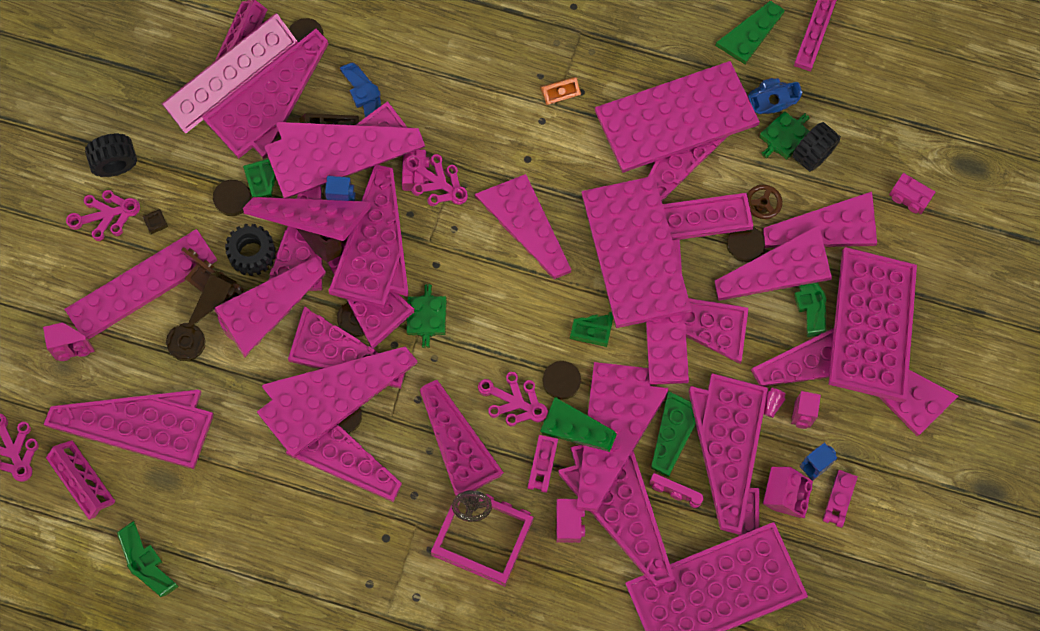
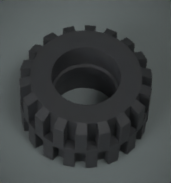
[792,122,841,172]
[85,133,137,177]
[225,224,276,276]

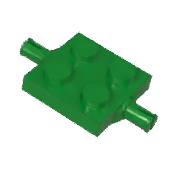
[759,111,810,160]
[407,284,447,348]

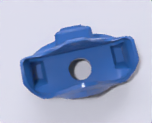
[748,78,802,114]

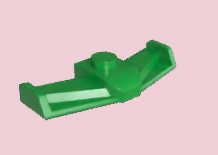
[794,282,827,337]
[117,521,179,597]

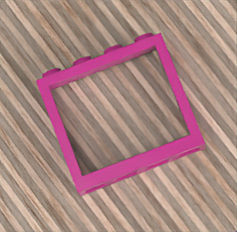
[431,490,533,587]

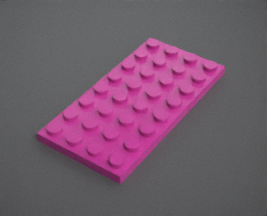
[595,61,759,173]
[582,176,692,328]
[828,247,917,403]
[625,522,808,631]

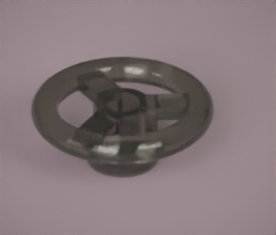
[452,490,492,522]

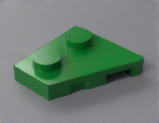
[570,312,613,347]

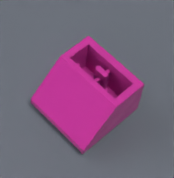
[43,322,95,361]
[763,467,813,518]

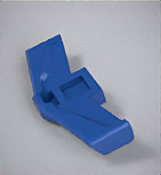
[340,63,381,118]

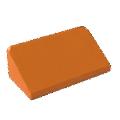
[540,77,581,105]

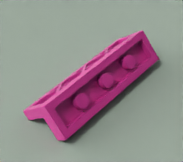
[215,0,268,61]
[46,440,115,520]

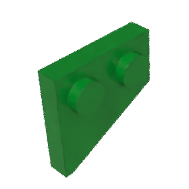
[243,159,276,198]

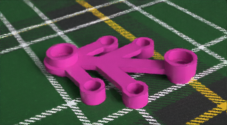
[404,154,468,206]
[66,190,140,241]
[478,372,548,427]
[0,414,39,482]

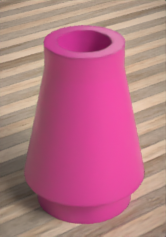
[764,388,786,418]

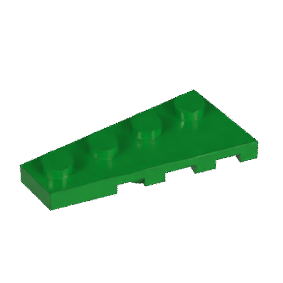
[715,1,785,65]
[651,391,696,477]
[540,397,617,452]

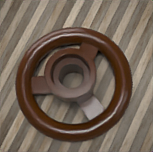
[747,184,783,219]

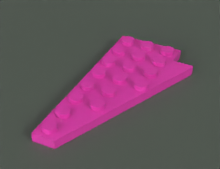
[203,29,329,159]
[264,122,425,198]
[329,165,408,309]
[257,347,418,458]
[577,362,668,512]
[689,373,768,535]
[43,390,214,469]
[558,445,675,587]

